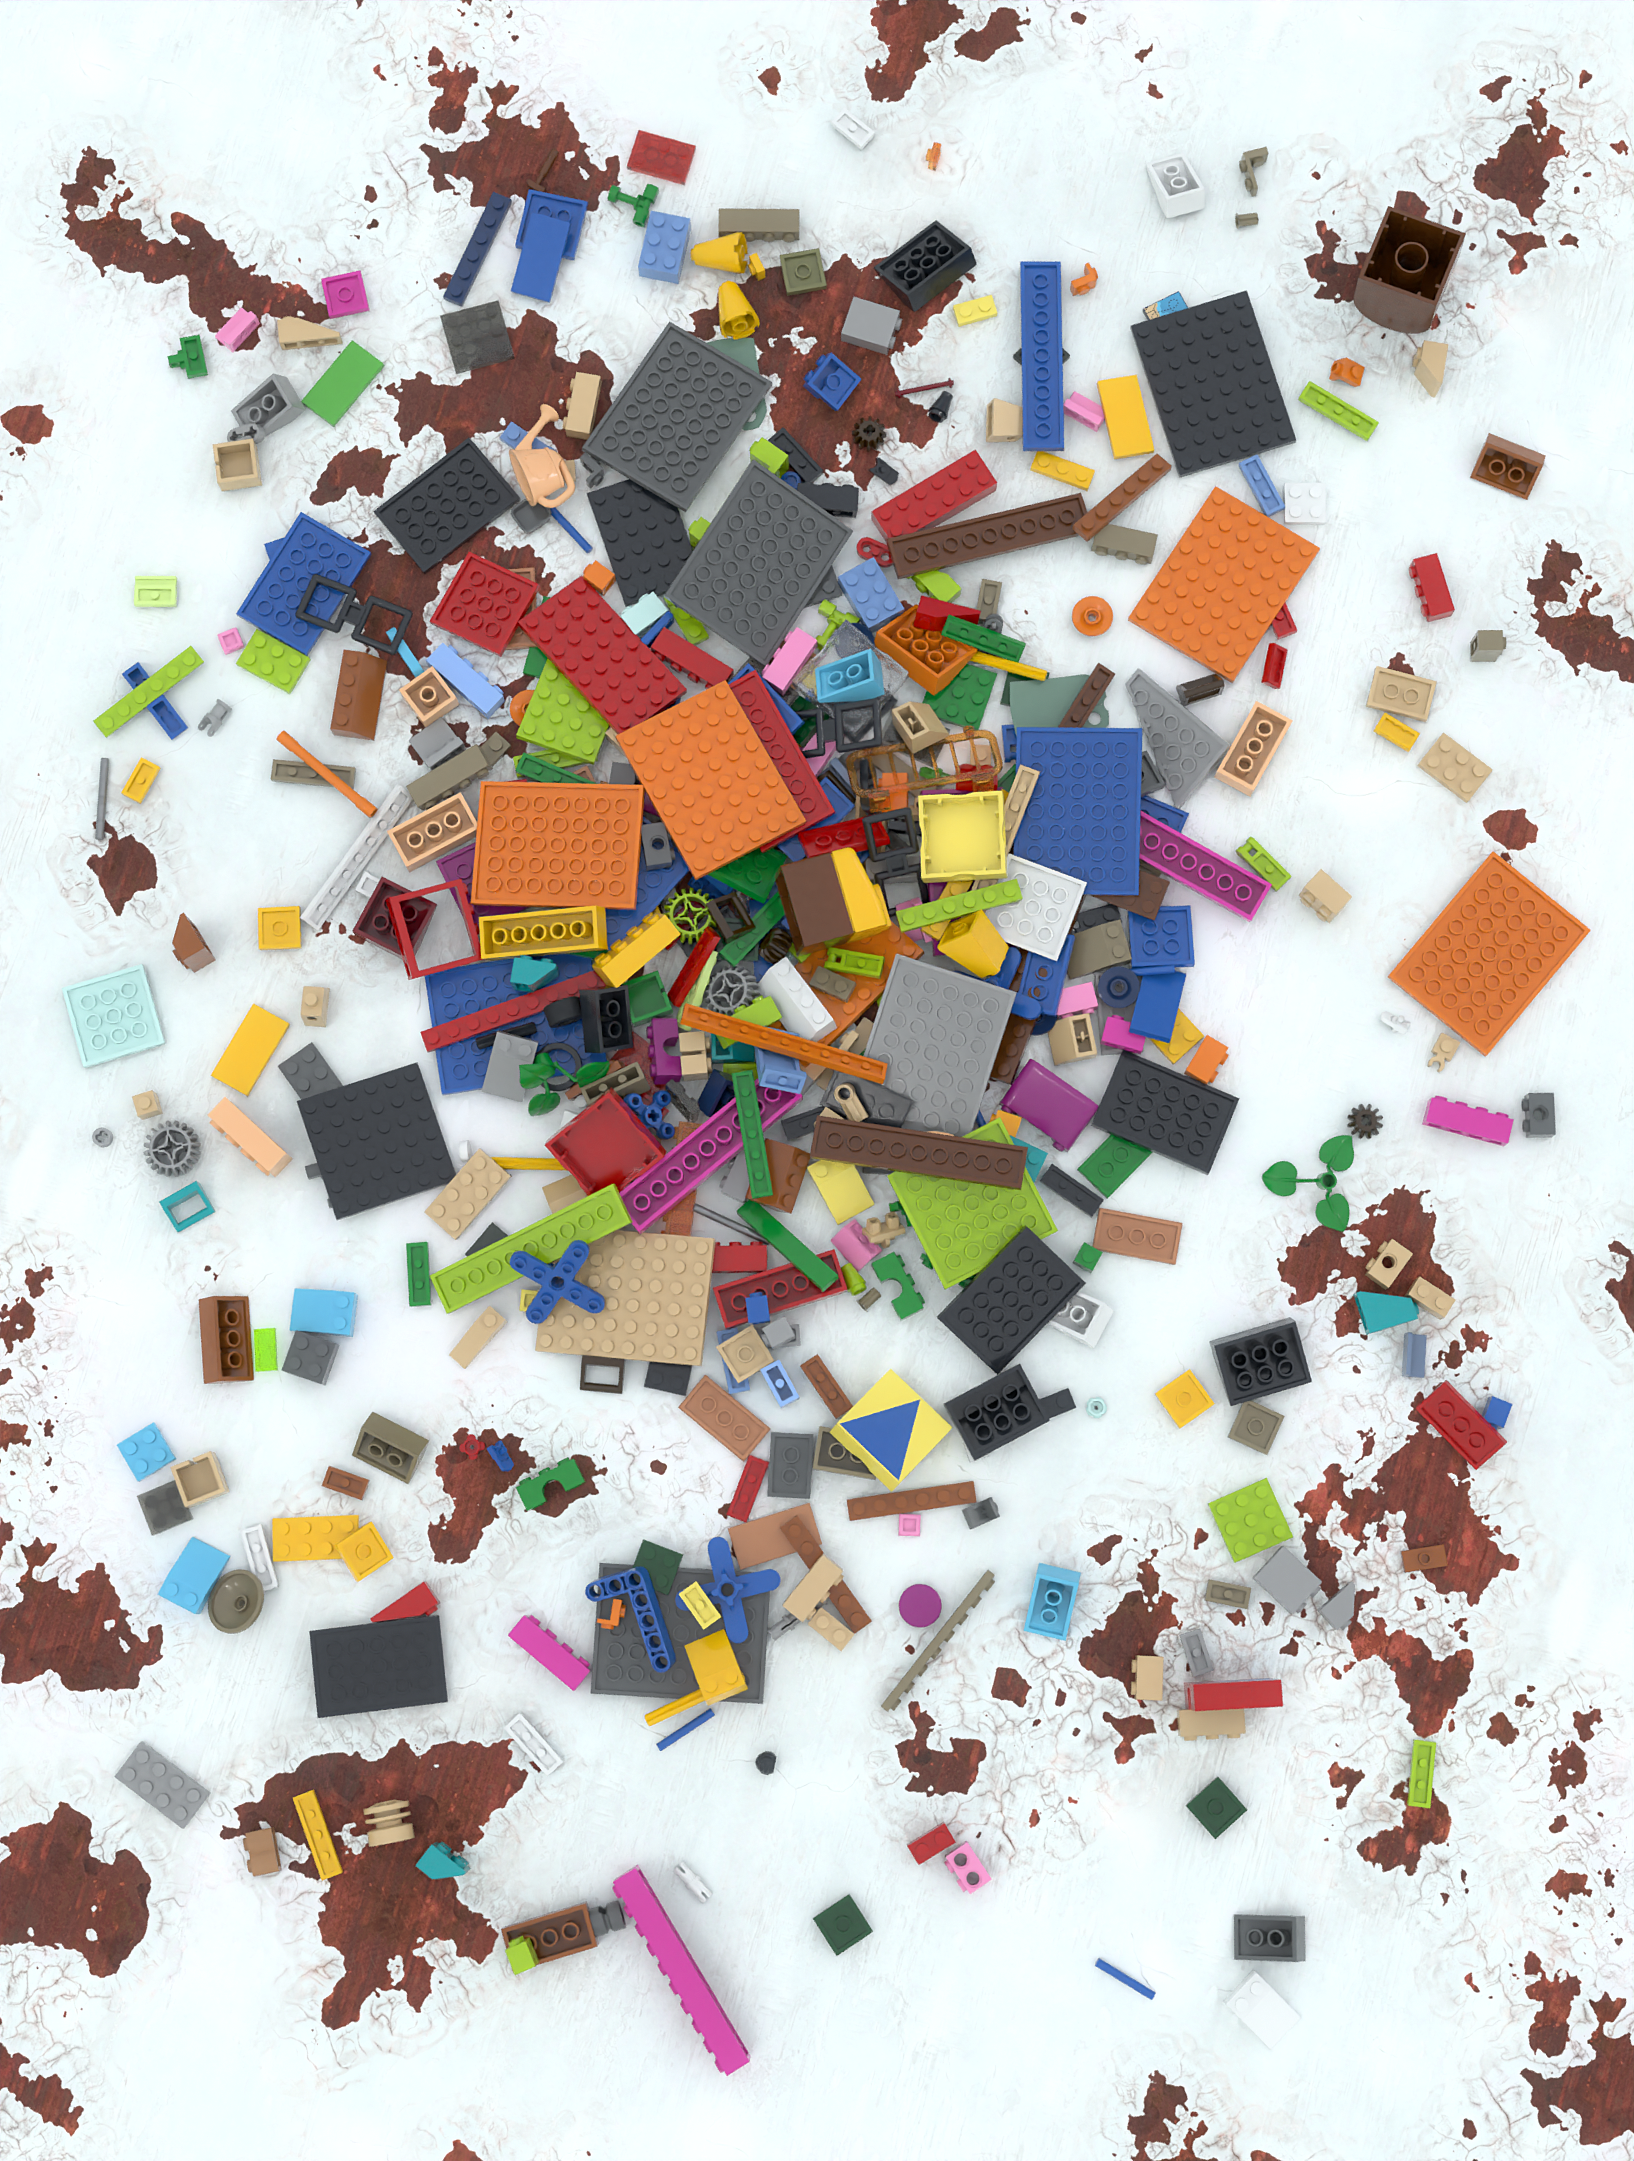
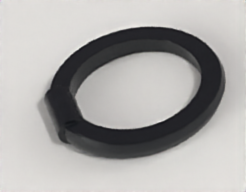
[533,1042,582,1091]

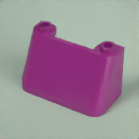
[999,1059,1099,1153]

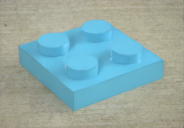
[117,1422,176,1482]

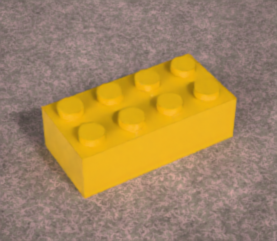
[592,912,680,988]

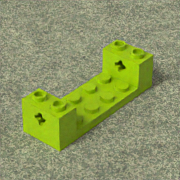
[688,437,789,548]

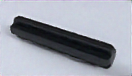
[476,1022,537,1049]

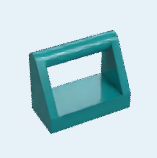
[159,1181,215,1232]

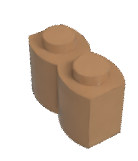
[243,1827,282,1877]

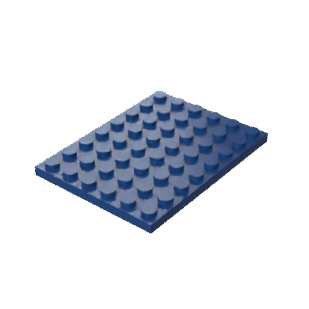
[1014,727,1143,896]
[425,954,607,1095]

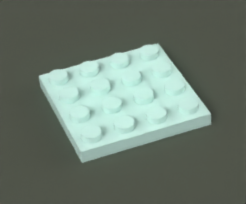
[62,964,166,1068]

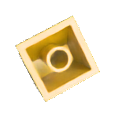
[937,909,1009,978]

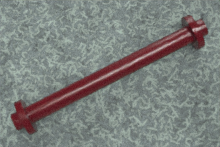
[895,378,954,399]

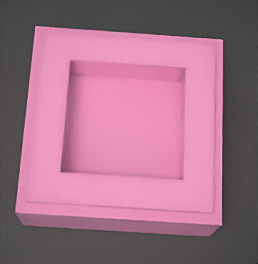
[217,627,244,655]
[898,1514,921,1536]

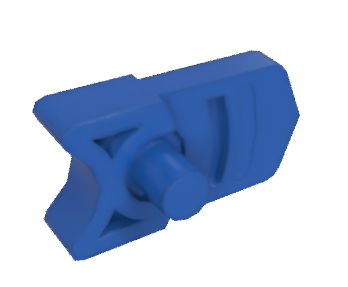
[487,1440,514,1472]

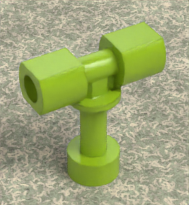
[815,599,860,652]

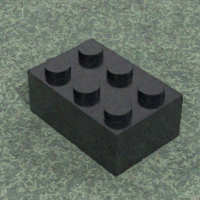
[579,985,634,1053]

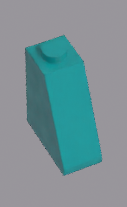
[1353,1291,1419,1335]

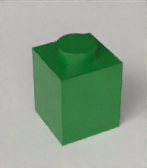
[1073,1242,1103,1273]

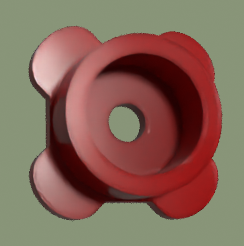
[459,1434,485,1460]

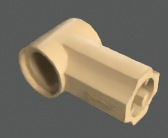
[834,1083,868,1122]

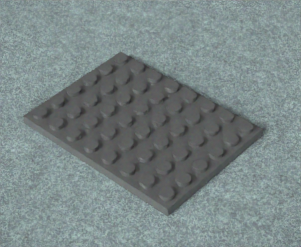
[582,321,772,512]
[663,459,853,667]
[590,1563,770,1704]

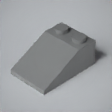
[231,374,306,437]
[482,1031,539,1102]

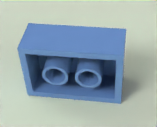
[638,211,691,284]
[838,557,904,633]

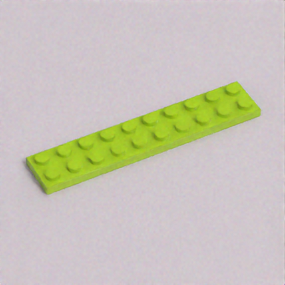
[430,1184,633,1314]

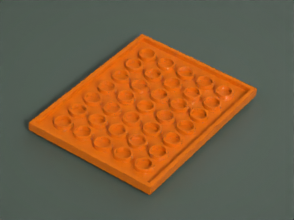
[1128,486,1320,683]
[615,680,806,880]
[471,781,645,910]
[1388,851,1591,1057]

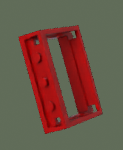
[385,879,483,980]

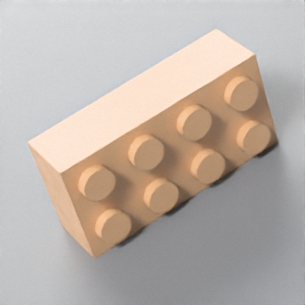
[1214,701,1293,797]
[387,792,477,872]
[208,1097,293,1177]

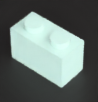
[621,592,668,638]

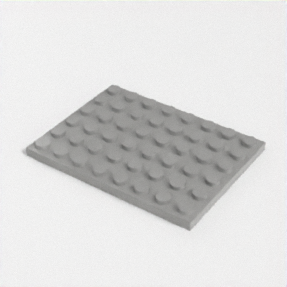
[863,953,1017,1137]

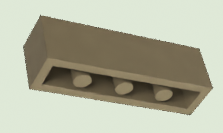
[718,208,800,242]
[406,744,493,810]

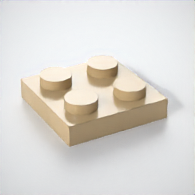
[716,1325,775,1384]

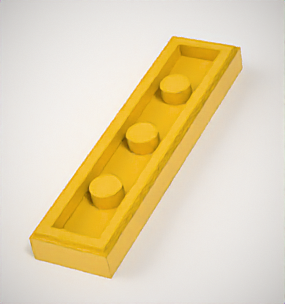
[293,1790,343,1880]

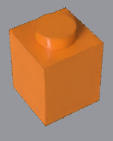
[583,560,616,596]

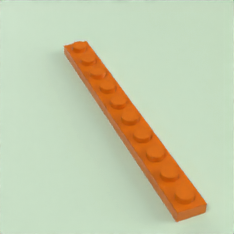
[680,1003,888,1084]

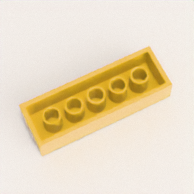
[479,906,608,961]

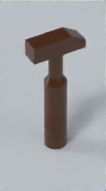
[527,149,559,192]

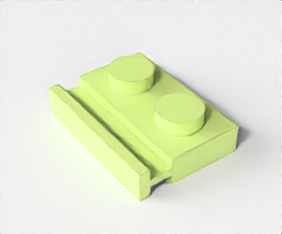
[134,576,177,607]

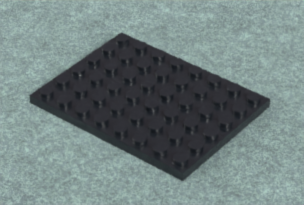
[1130,290,1296,478]

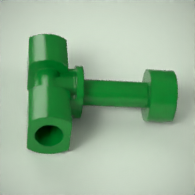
[607,184,659,228]

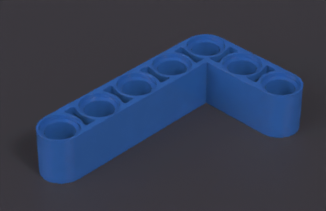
[585,1566,676,1673]

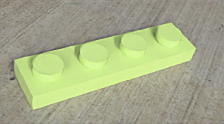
[676,950,718,1031]

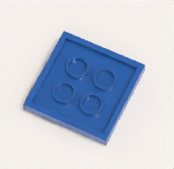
[515,189,588,260]
[1127,905,1195,968]

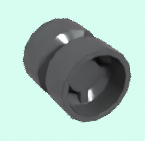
[589,1900,626,1937]

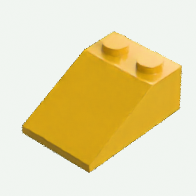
[684,1629,748,1706]

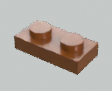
[322,1466,370,1500]

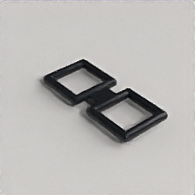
[295,574,413,655]
[795,698,882,759]
[862,807,929,917]

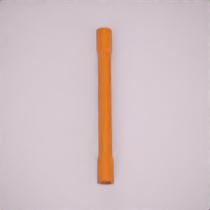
[276,731,378,818]

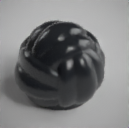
[755,1751,777,1775]

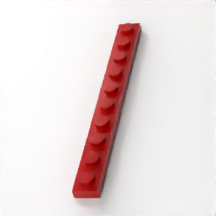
[420,970,624,1053]

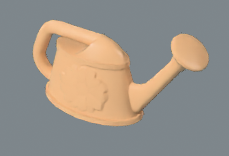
[509,404,575,508]

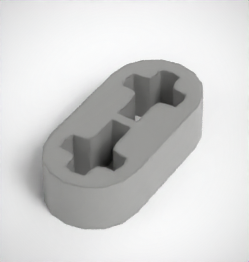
[227,423,265,444]

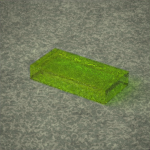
[254,1328,278,1372]

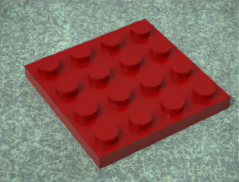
[430,552,540,657]

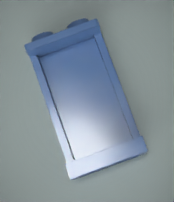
[754,1026,807,1094]

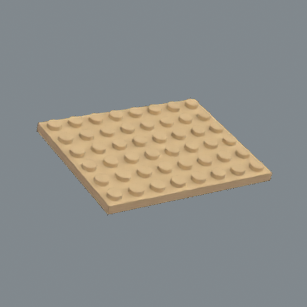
[535,1230,716,1366]

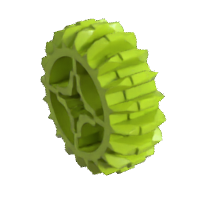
[663,888,717,944]

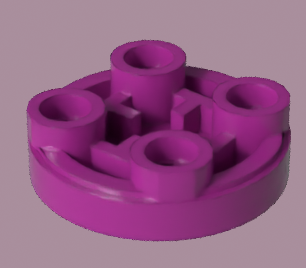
[899,1584,942,1628]

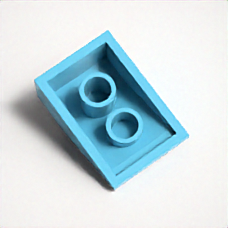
[815,648,884,703]
[289,1288,358,1337]
[157,1537,231,1614]
[1024,1563,1081,1641]

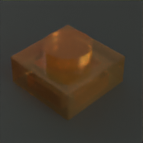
[926,142,942,171]

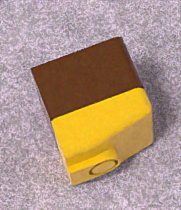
[775,848,891,957]

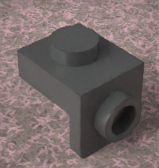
[580,452,604,489]
[962,1497,1000,1530]

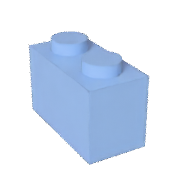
[760,1360,800,1408]

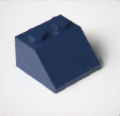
[695,1069,735,1117]

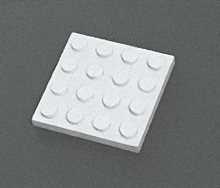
[985,853,1087,961]

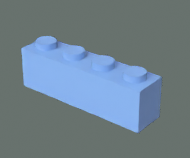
[426,643,505,719]

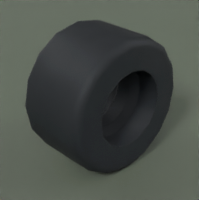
[544,996,582,1028]

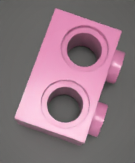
[944,1841,992,1894]

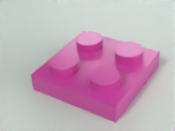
[321,270,370,319]

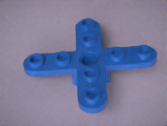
[953,947,1042,1020]
[510,1240,605,1324]
[675,1537,781,1643]

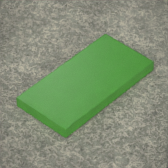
[301,340,384,427]

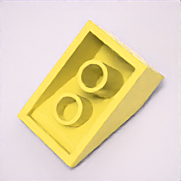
[807,1160,875,1225]

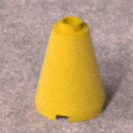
[690,232,748,274]
[718,281,760,340]

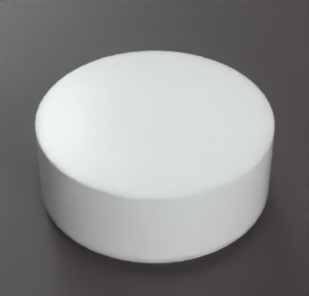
[459,1140,472,1162]

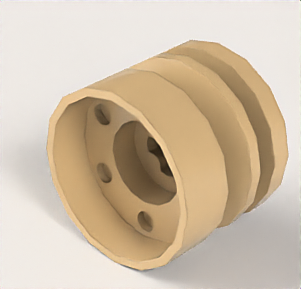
[363,1800,415,1847]

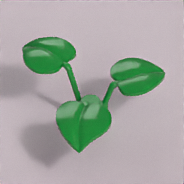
[519,1053,610,1117]
[1262,1135,1354,1232]

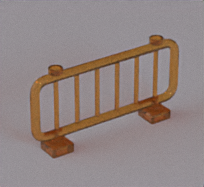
[846,726,1003,813]

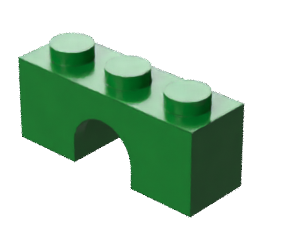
[871,1252,925,1321]
[516,1457,586,1511]

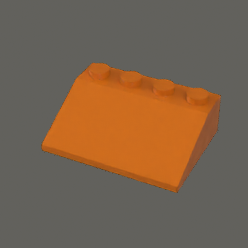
[874,604,978,695]

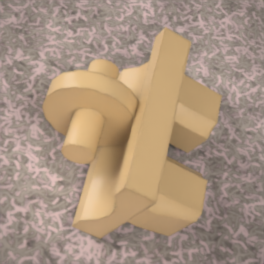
[862,1212,905,1248]

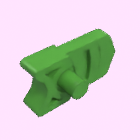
[919,767,950,787]

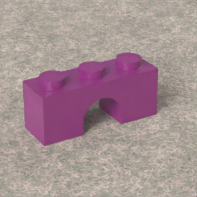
[646,1018,682,1084]

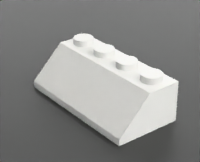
[756,957,837,1042]

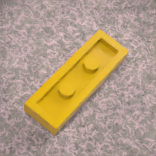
[1030,451,1095,491]

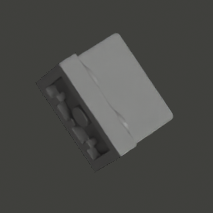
[409,717,466,771]

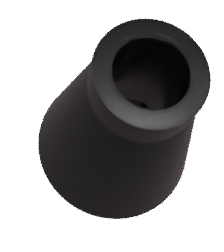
[928,391,953,423]

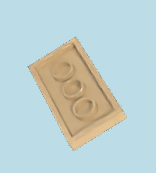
[425,1148,512,1240]

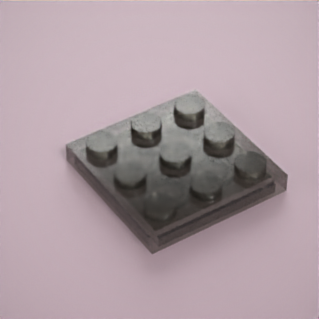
[440,300,515,374]

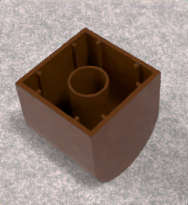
[1354,206,1466,334]

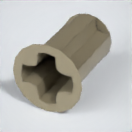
[1235,212,1258,229]
[856,1287,881,1312]

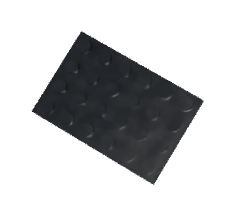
[373,437,520,574]
[587,479,693,607]
[1091,1050,1240,1175]
[937,1225,1086,1375]
[309,1615,448,1718]

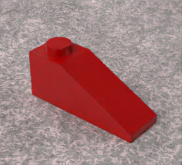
[913,595,981,632]
[370,1581,440,1622]

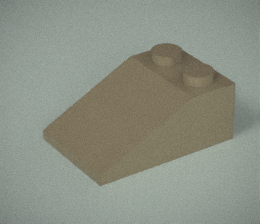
[1067,920,1132,980]

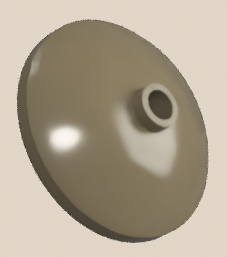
[208,1569,264,1634]

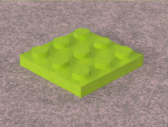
[1208,1478,1293,1563]

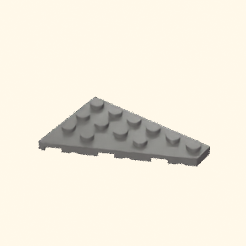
[1125,668,1231,809]

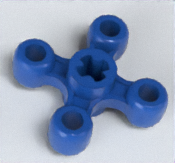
[623,1090,675,1140]

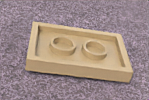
[1366,666,1437,722]
[1417,732,1493,803]

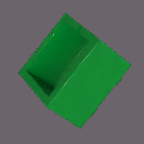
[621,970,673,1028]

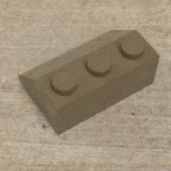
[352,1412,429,1484]

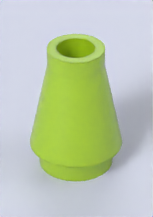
[841,1263,867,1296]

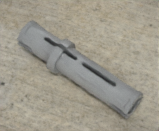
[768,1600,827,1641]

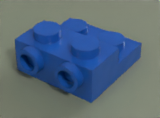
[803,353,861,411]

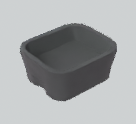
[511,499,551,534]

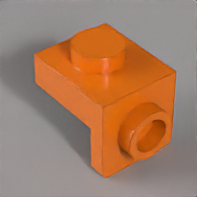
[1070,263,1098,296]
[1329,357,1365,387]
[597,1599,626,1630]

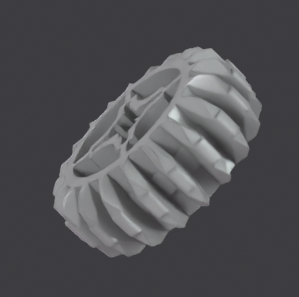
[704,965,760,1016]
[143,1120,201,1177]

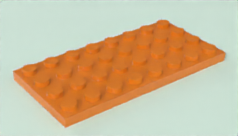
[768,920,925,1068]

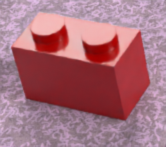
[907,1822,956,1865]

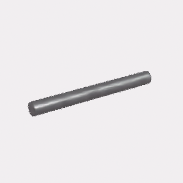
[95,758,109,840]
[692,1203,769,1245]

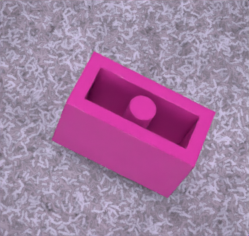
[1100,1015,1146,1055]

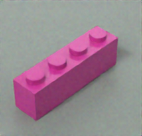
[1422,1096,1514,1146]
[508,1615,592,1691]

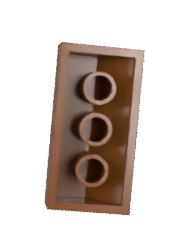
[330,650,387,741]
[198,1296,254,1384]

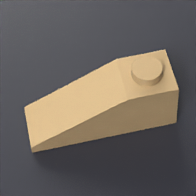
[277,316,343,350]
[449,1306,508,1369]

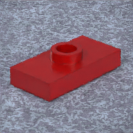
[1261,643,1288,689]

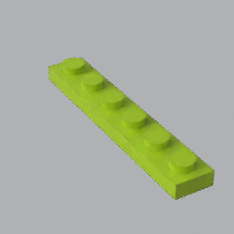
[93,646,204,738]
[895,879,1023,933]

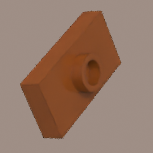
[1400,1544,1448,1573]

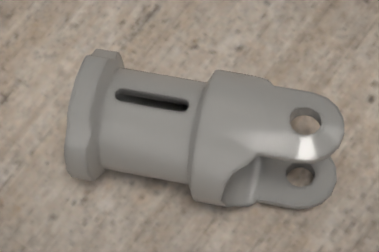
[198,699,233,737]

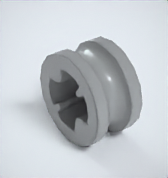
[92,1127,113,1148]

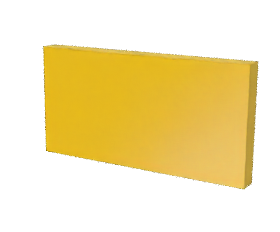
[1096,375,1155,459]
[211,1003,290,1096]

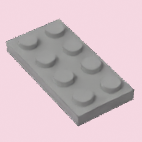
[115,1741,210,1829]

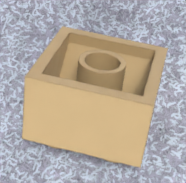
[1412,340,1448,397]
[542,1175,588,1214]

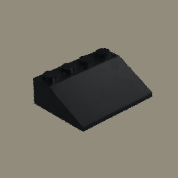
[874,220,977,312]
[1209,1317,1312,1406]
[943,1364,1050,1461]

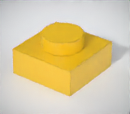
[747,253,765,281]

